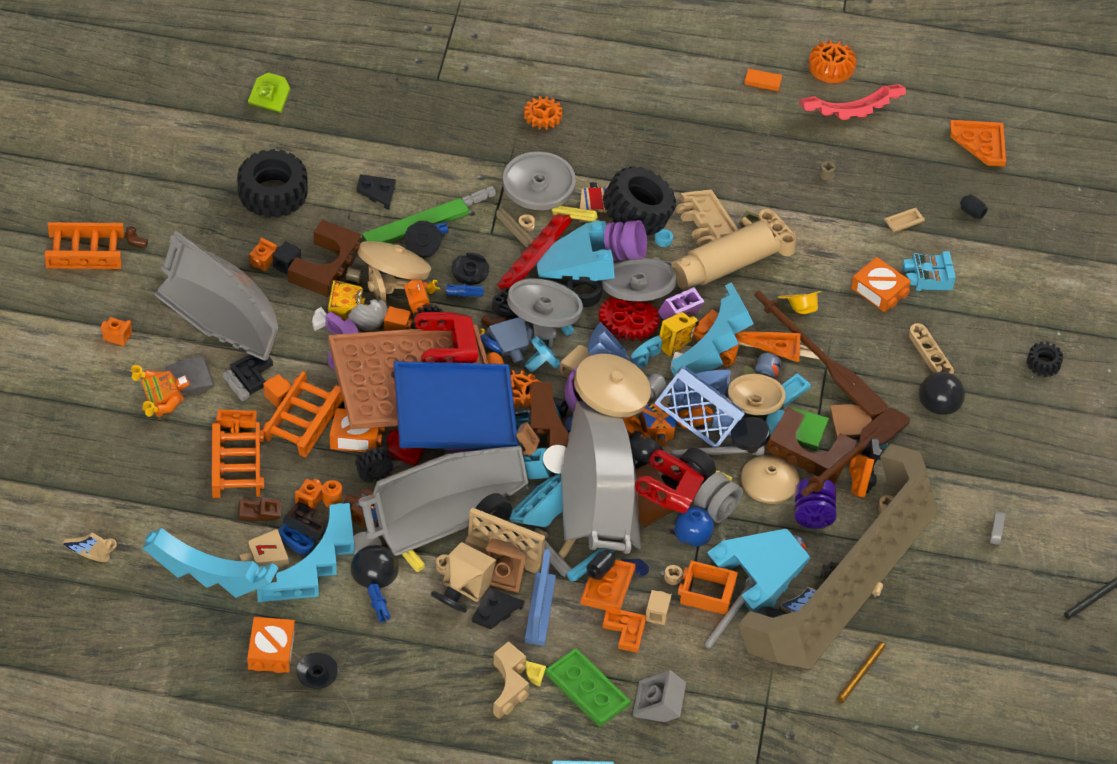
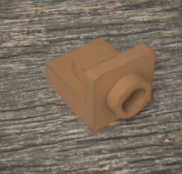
[516,422,540,456]

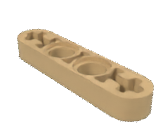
[909,323,954,374]

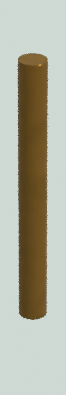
[837,642,886,703]

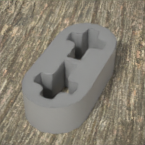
[990,511,1006,545]

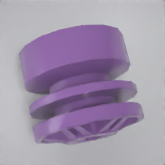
[604,220,647,261]

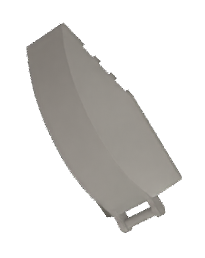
[154,231,278,361]
[561,401,641,554]
[358,446,528,556]

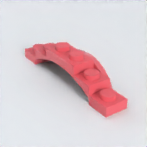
[799,84,906,120]

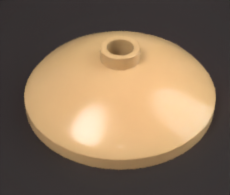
[728,374,786,415]
[741,455,799,504]

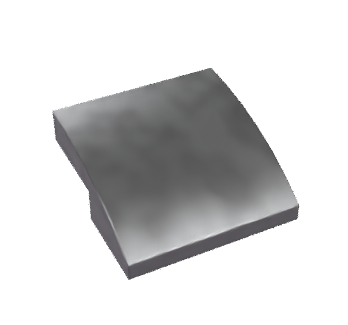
[165,356,214,397]

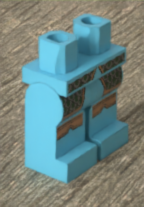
[902,251,956,291]

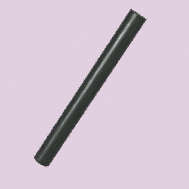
[1064,577,1117,619]

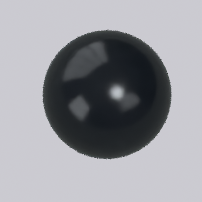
[919,372,965,415]
[351,545,399,588]

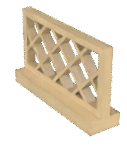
[465,508,545,574]

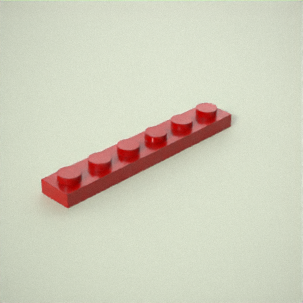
[497,214,572,290]

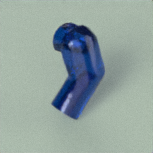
[621,558,649,576]

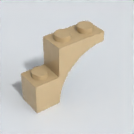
[493,641,529,719]

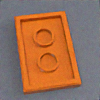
[580,559,636,614]

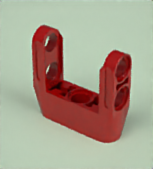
[414,312,478,363]
[635,450,705,514]

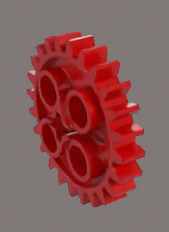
[598,297,660,342]

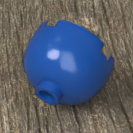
[674,506,714,546]

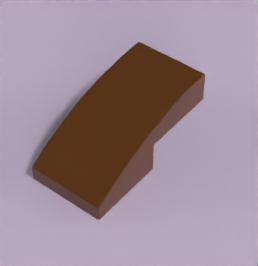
[238,497,281,521]

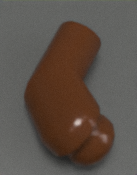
[125,226,148,248]
[481,315,509,327]

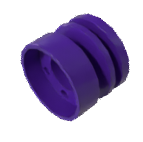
[795,478,836,529]

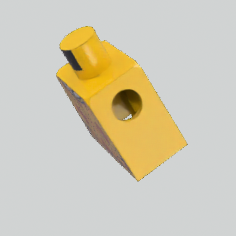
[328,280,373,320]
[659,312,699,357]

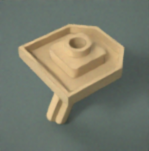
[367,265,410,302]

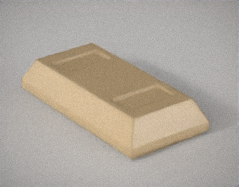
[884,208,925,233]

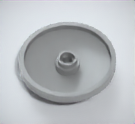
[503,151,576,210]
[602,258,676,301]
[507,279,583,327]

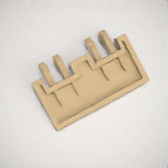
[675,189,738,246]

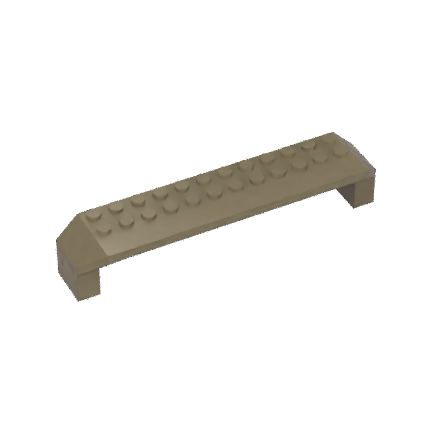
[739,444,938,669]

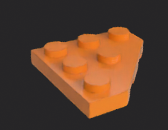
[949,120,1006,167]

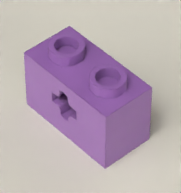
[658,288,704,320]

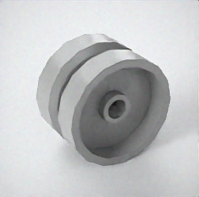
[694,472,743,523]

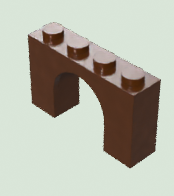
[288,220,362,297]
[765,407,857,485]

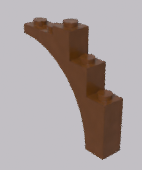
[529,382,569,449]

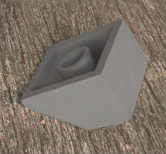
[633,670,686,722]

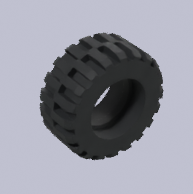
[237,149,308,218]
[603,166,676,236]

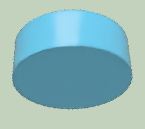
[655,229,673,247]

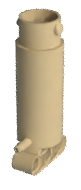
[671,209,796,291]

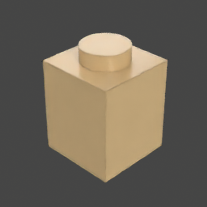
[646,590,672,625]

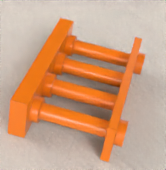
[45,222,124,269]
[263,371,343,458]
[212,422,264,498]

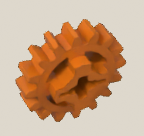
[524,96,562,130]

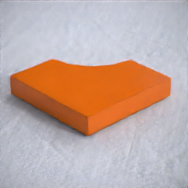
[848,454,874,498]

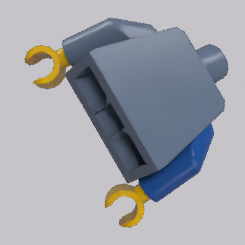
[480,317,534,364]

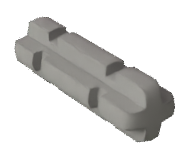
[462,186,496,207]
[223,370,250,401]

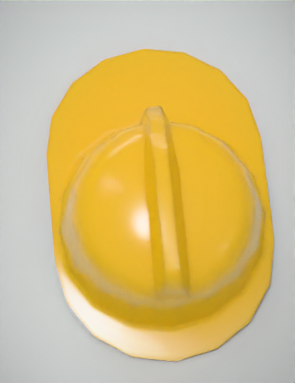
[777,291,821,314]

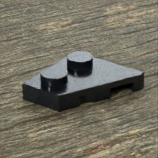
[357,174,396,210]
[472,587,525,629]

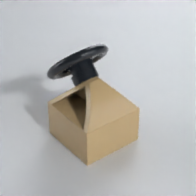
[430,542,496,613]

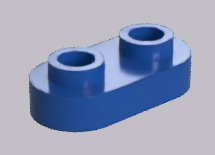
[279,524,314,555]

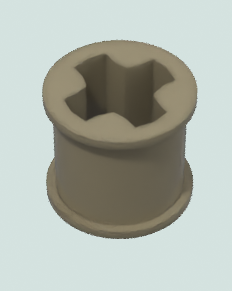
[820,161,836,180]
[346,267,363,284]

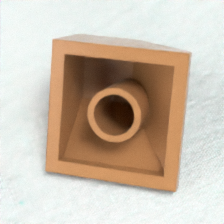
[485,538,526,593]

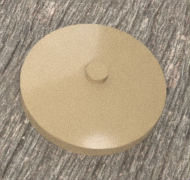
[358,241,431,280]
[574,354,651,417]

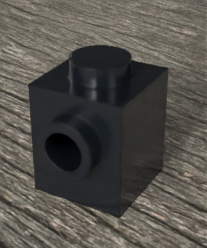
[273,241,301,275]

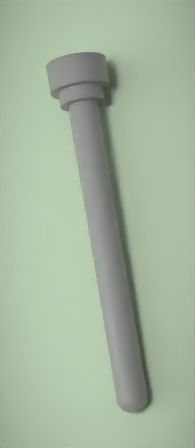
[670,446,764,458]
[705,576,756,649]

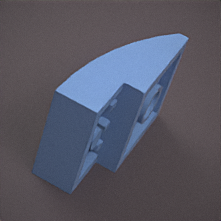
[588,322,629,360]
[669,370,731,413]

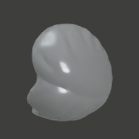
[348,299,388,331]

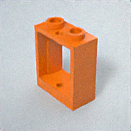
[678,560,738,615]

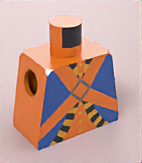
[640,403,678,447]

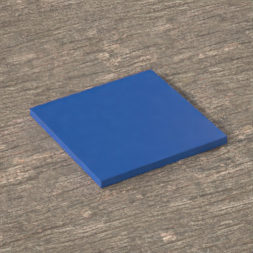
[393,361,519,449]

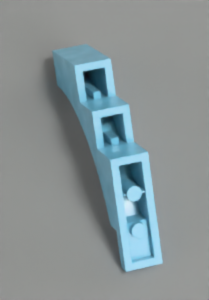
[671,282,754,376]
[257,503,354,602]
[142,528,278,598]

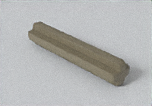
[496,208,533,248]

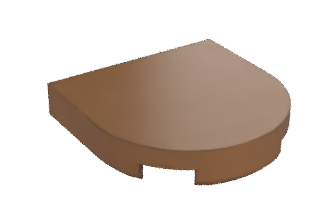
[829,404,872,439]

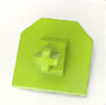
[248,72,291,113]

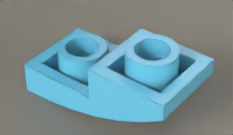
[630,335,662,368]

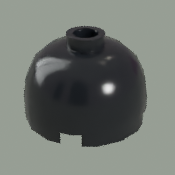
[629,430,663,468]

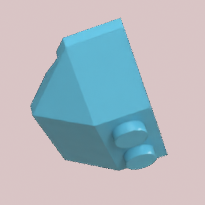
[510,473,563,527]

